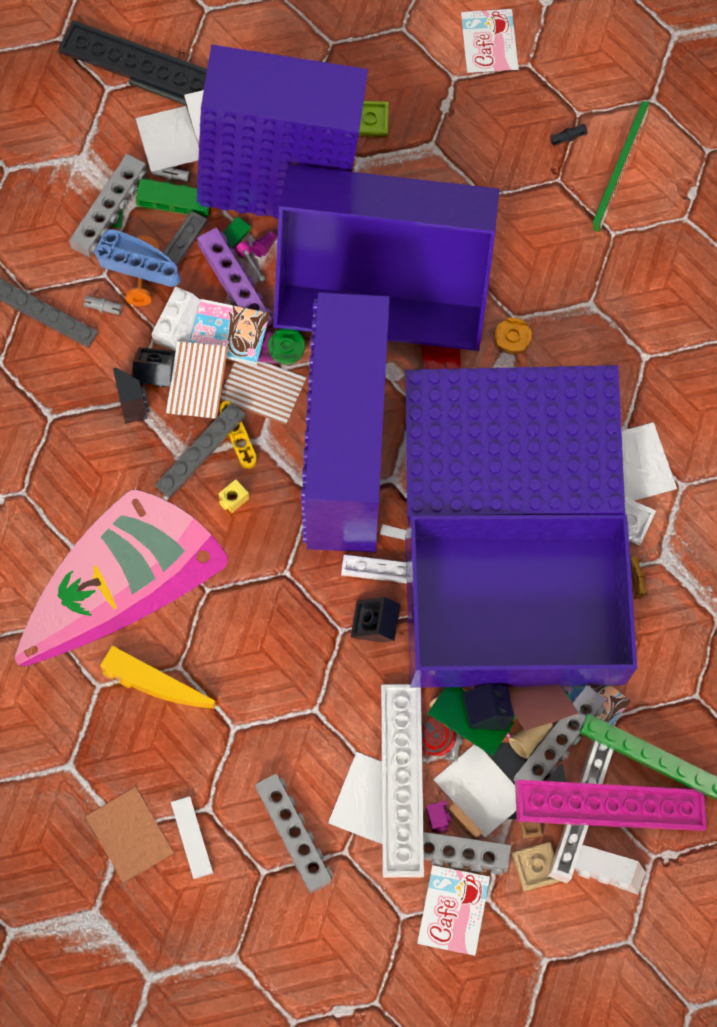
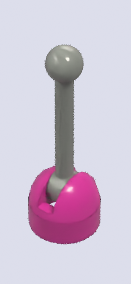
[235,241,265,282]

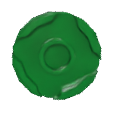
[268,328,306,365]

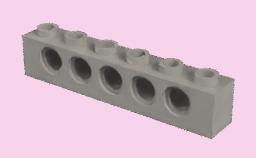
[69,154,147,258]
[514,685,606,781]
[255,774,333,895]
[423,832,511,875]

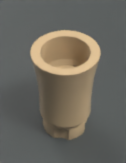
[509,723,554,759]

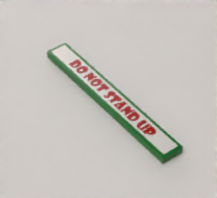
[593,101,649,232]

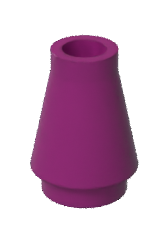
[251,231,277,258]

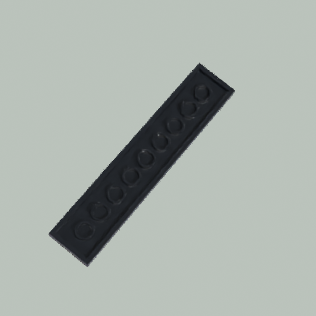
[58,20,207,98]

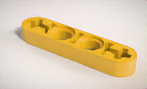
[219,401,257,469]

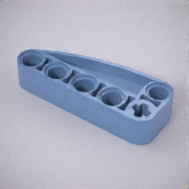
[95,229,181,287]

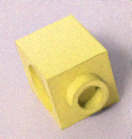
[219,480,249,513]

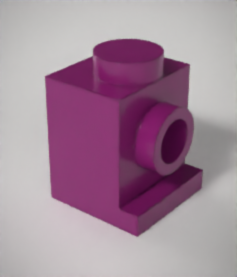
[426,801,451,834]

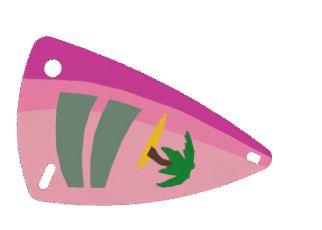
[15,490,228,666]

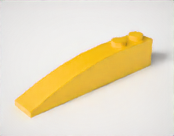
[100,646,216,709]

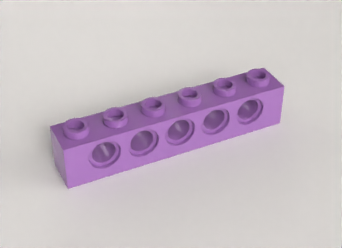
[197,228,273,327]

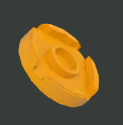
[495,318,532,354]

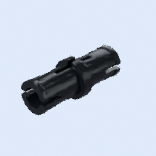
[550,123,588,146]

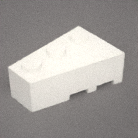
[575,845,645,895]

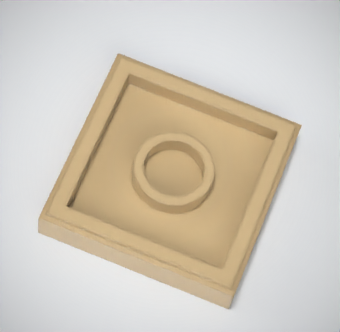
[511,842,561,892]

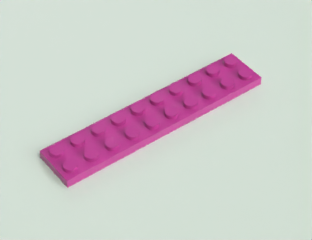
[515,780,707,831]

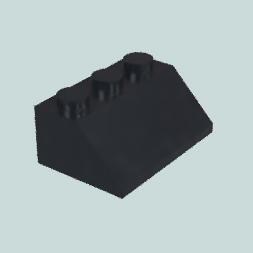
[113,367,150,424]

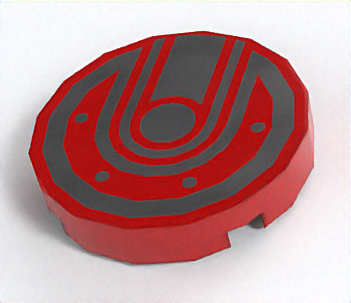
[421,718,457,756]

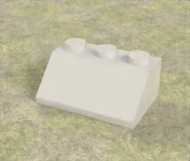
[152,287,200,351]

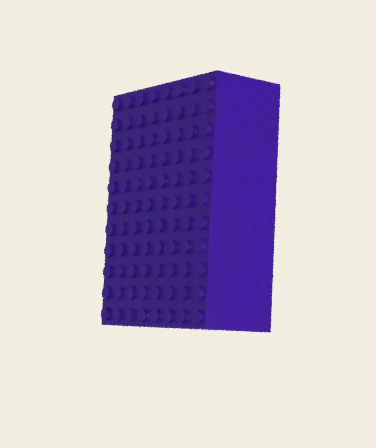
[197,44,368,219]
[273,165,499,351]
[301,293,390,553]
[405,365,625,524]
[405,515,637,688]

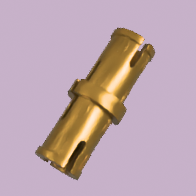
[630,557,648,597]

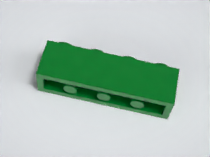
[136,179,211,218]

